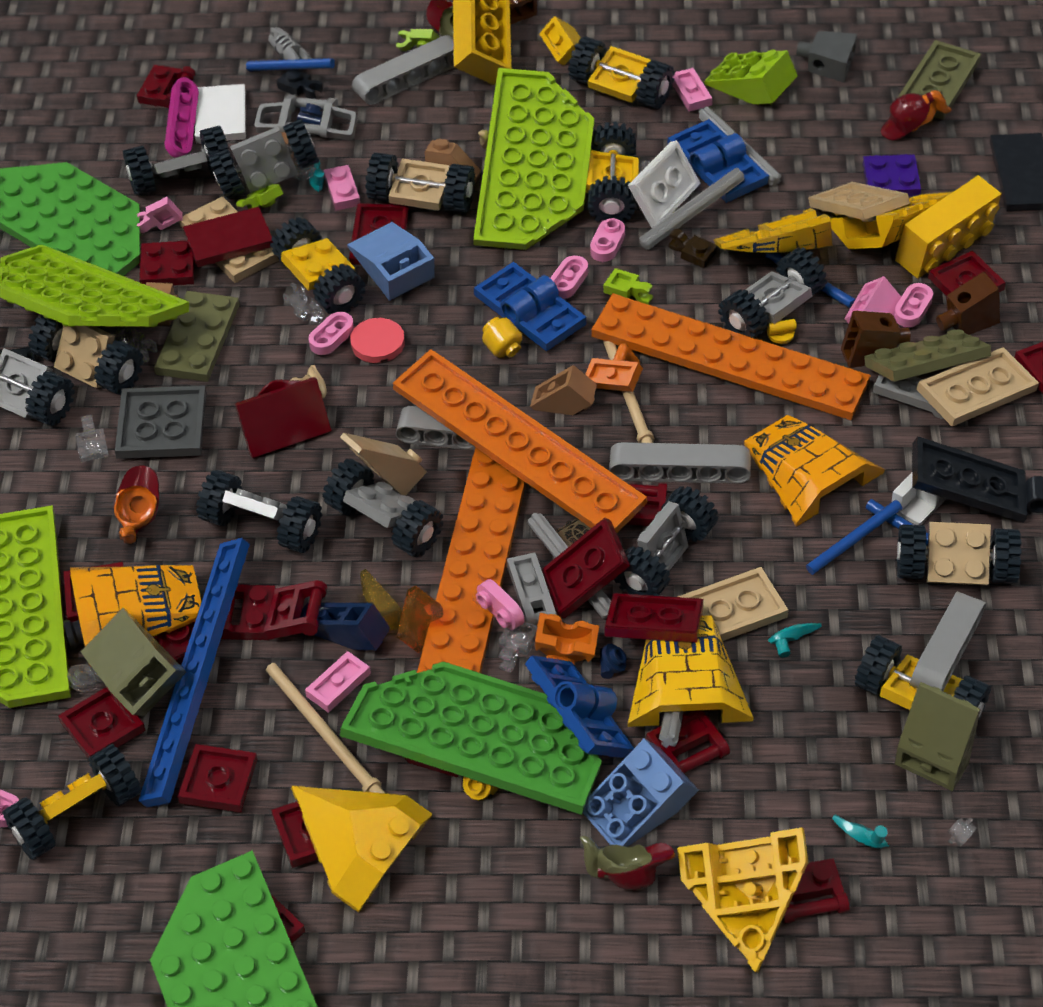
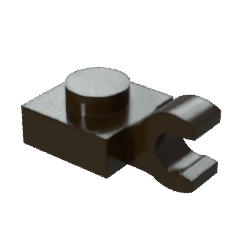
[668,228,717,268]

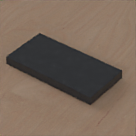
[989,133,1043,211]

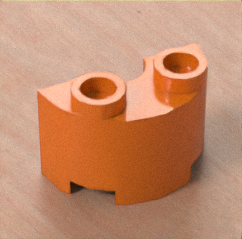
[535,613,599,666]

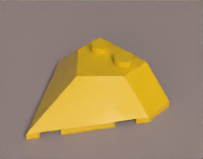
[291,786,432,912]
[677,828,808,973]

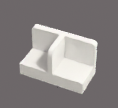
[891,473,946,525]

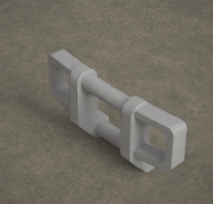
[255,94,357,141]

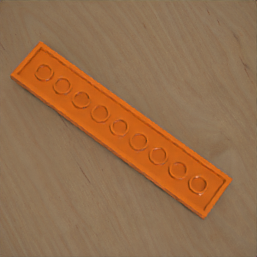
[591,293,871,420]
[393,349,647,533]
[417,448,526,673]

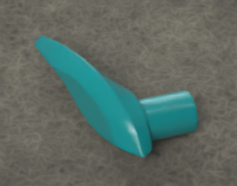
[309,160,324,192]
[768,623,822,658]
[832,814,889,848]

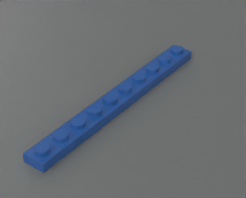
[138,538,250,807]

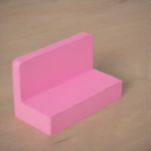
[844,276,901,324]

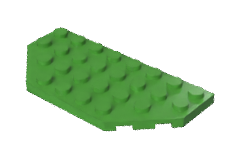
[0,162,141,276]
[340,662,602,815]
[150,850,317,1007]

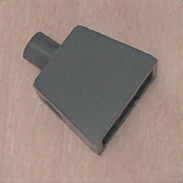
[796,31,857,82]

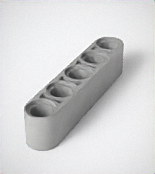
[352,35,454,105]
[396,406,476,451]
[609,442,751,484]
[910,591,986,691]

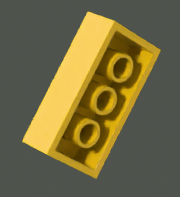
[453,0,511,85]
[895,175,1002,279]

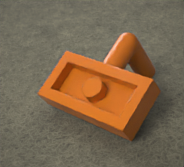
[585,343,643,392]

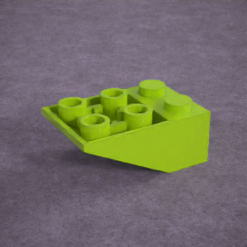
[704,49,798,105]

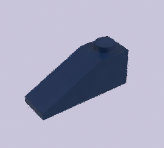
[300,603,390,650]

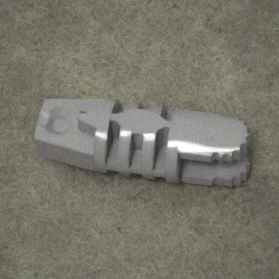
[268,27,312,60]

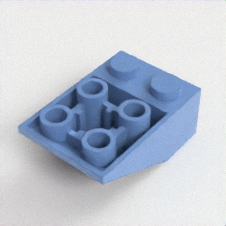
[347,222,435,301]
[583,739,699,847]

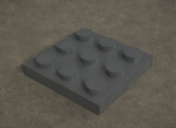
[115,385,207,459]

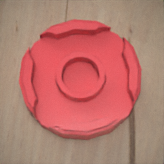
[350,318,405,363]

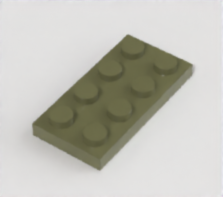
[897,40,981,120]
[154,291,240,382]
[864,329,991,382]

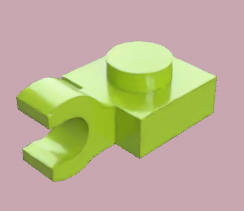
[396,29,440,51]
[236,184,283,209]
[603,268,653,304]

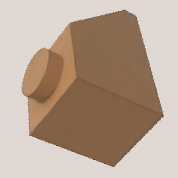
[425,139,481,184]
[530,365,597,415]

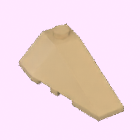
[340,433,427,495]

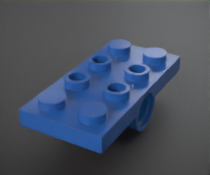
[667,119,769,203]
[474,262,587,351]
[525,655,634,758]

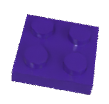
[863,154,921,197]

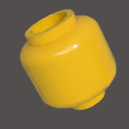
[482,317,522,358]

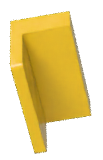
[539,16,581,66]

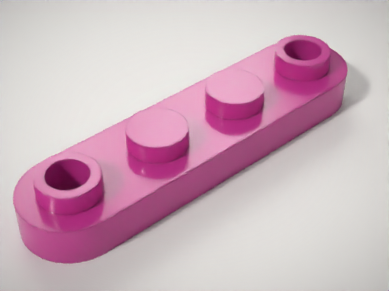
[165,77,199,158]

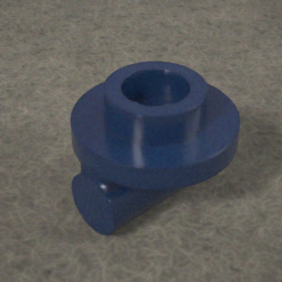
[297,103,323,125]
[600,644,627,679]

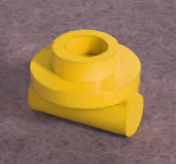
[767,319,797,344]
[463,777,499,800]

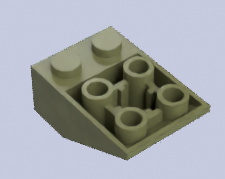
[81,608,186,716]
[895,682,980,791]

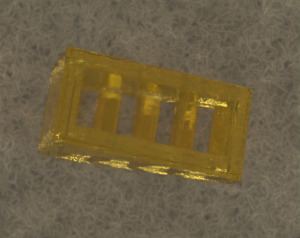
[360,569,403,631]

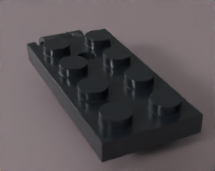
[912,436,1043,523]

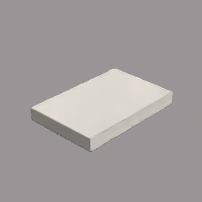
[195,84,246,143]
[628,141,701,228]

